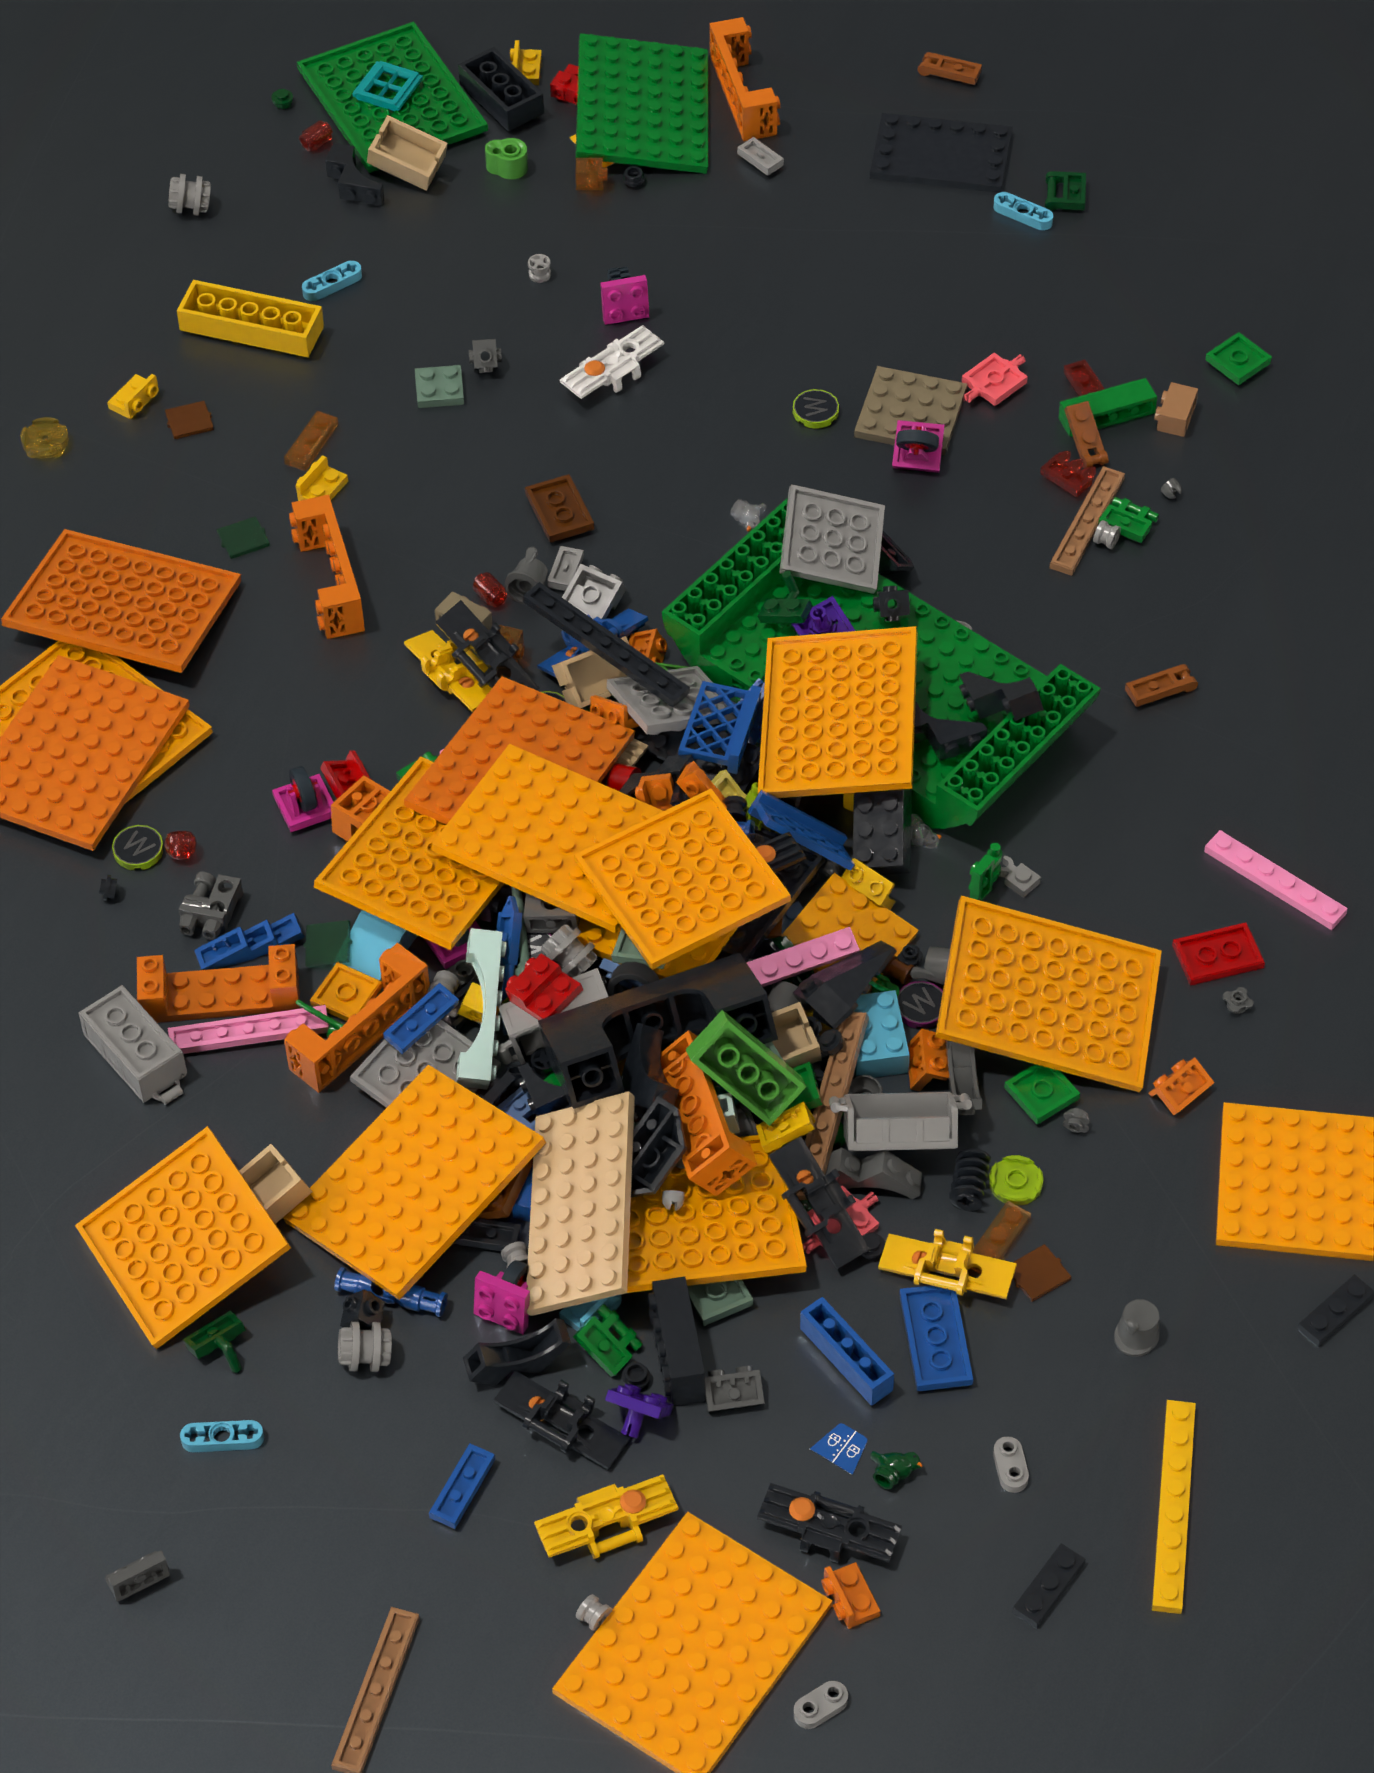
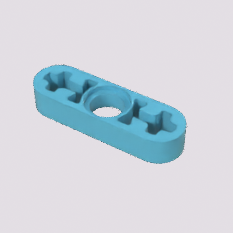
[993,192,1053,230]
[302,261,362,301]
[180,1420,264,1452]

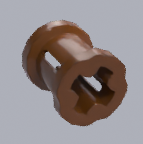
[882,955,916,986]

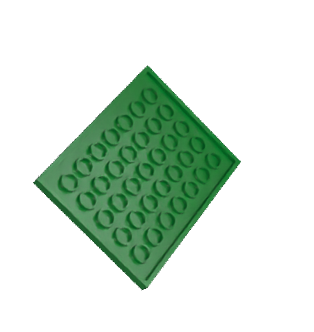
[297,22,488,173]
[575,33,708,174]

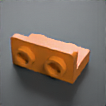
[629,629,667,663]
[590,695,639,729]
[676,761,727,808]
[635,773,675,811]
[907,1029,949,1092]
[1148,1057,1215,1115]
[821,1562,881,1629]

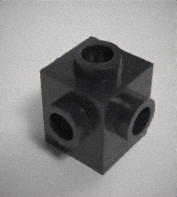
[873,586,910,621]
[340,1289,385,1330]

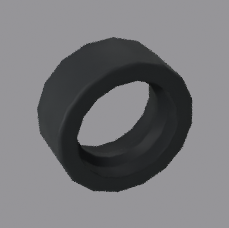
[607,962,659,996]

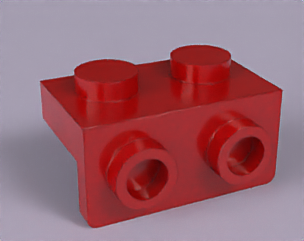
[320,750,372,799]

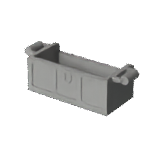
[498,968,609,1065]
[78,985,187,1105]
[829,1092,972,1151]

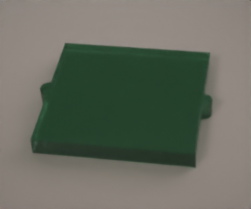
[217,516,270,559]
[304,920,352,967]

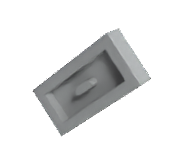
[737,137,784,176]
[547,546,584,591]

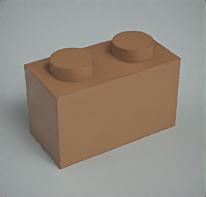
[1154,382,1198,437]

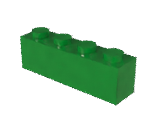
[1059,378,1157,437]

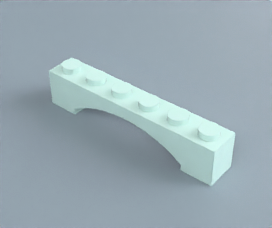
[456,928,506,1090]

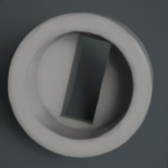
[662,1190,685,1211]

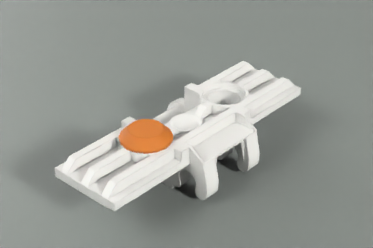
[560,325,664,399]

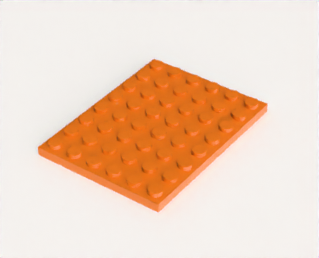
[1,529,241,673]
[0,655,190,851]
[404,676,635,825]

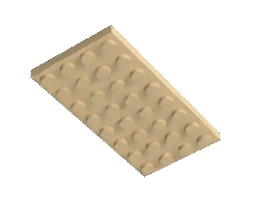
[527,1092,635,1316]

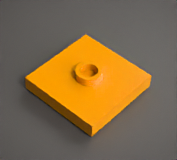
[310,962,383,1021]

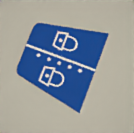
[810,1423,867,1475]

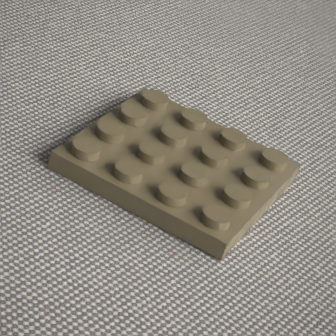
[854,366,967,455]

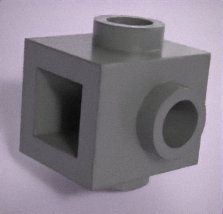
[468,339,502,373]

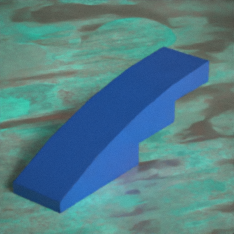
[194,913,305,970]

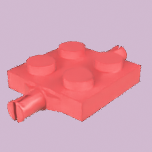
[962,353,1028,406]
[802,1185,879,1254]

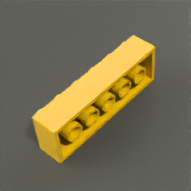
[177,280,324,357]

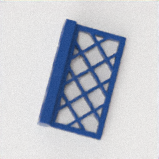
[678,681,762,774]
[748,790,855,871]

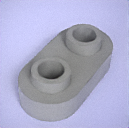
[993,1437,1029,1493]
[794,1681,848,1729]

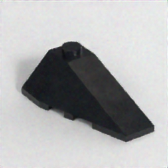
[793,941,897,1029]

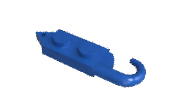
[496,896,523,1001]

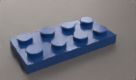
[899,1285,973,1391]

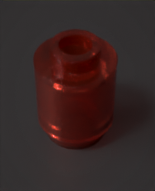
[299,120,333,151]
[473,572,507,607]

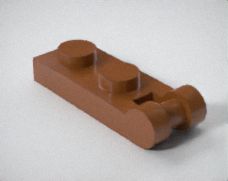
[918,52,982,85]
[1064,401,1109,470]
[1125,664,1198,707]

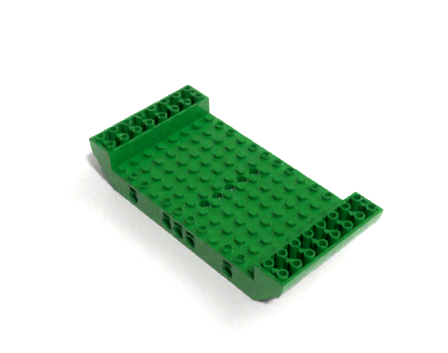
[662,498,1101,829]

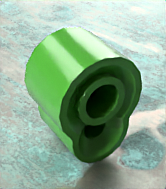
[485,138,528,179]

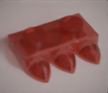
[1040,451,1096,497]

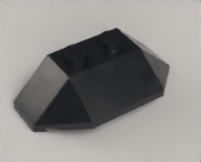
[878,531,914,575]
[631,1096,687,1198]

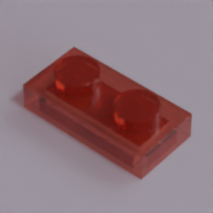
[1064,359,1104,396]

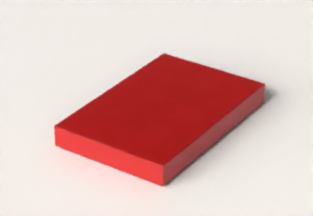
[1172,922,1265,986]

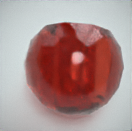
[164,831,197,860]

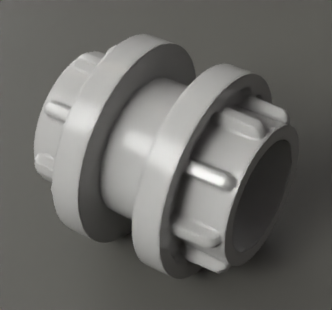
[168,174,211,216]
[541,925,597,978]
[338,1322,392,1372]

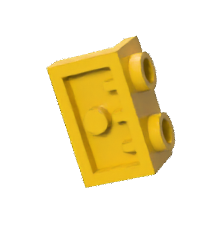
[510,40,542,85]
[107,374,159,419]
[296,455,348,501]
[841,858,896,910]
[756,1101,815,1153]

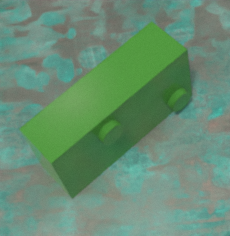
[686,1010,807,1126]

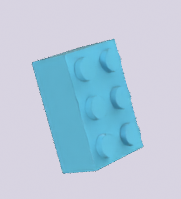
[854,990,910,1078]

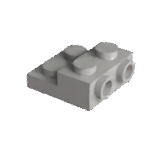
[562,564,626,619]

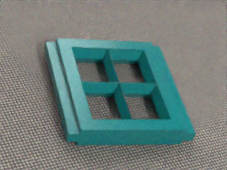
[352,61,423,111]

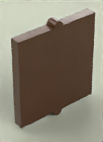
[165,401,214,439]
[1013,1244,1071,1302]

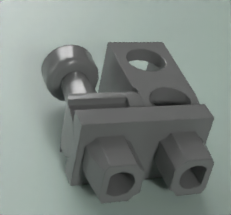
[178,872,244,940]

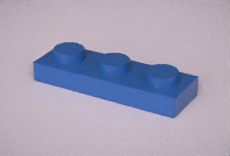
[383,983,459,1054]
[429,1443,495,1529]

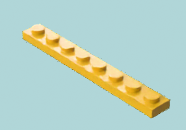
[1152,1400,1196,1614]

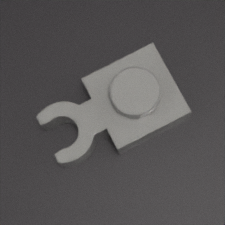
[999,856,1041,898]

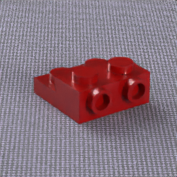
[550,64,578,105]
[505,953,583,1020]

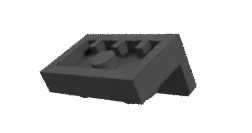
[705,1365,764,1412]
[105,1550,170,1602]

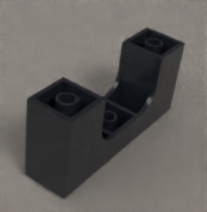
[538,953,778,1109]

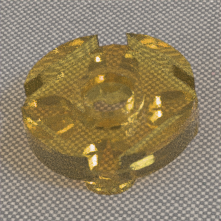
[20,417,69,458]

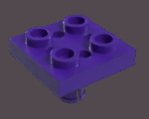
[791,596,855,636]
[605,1383,674,1438]

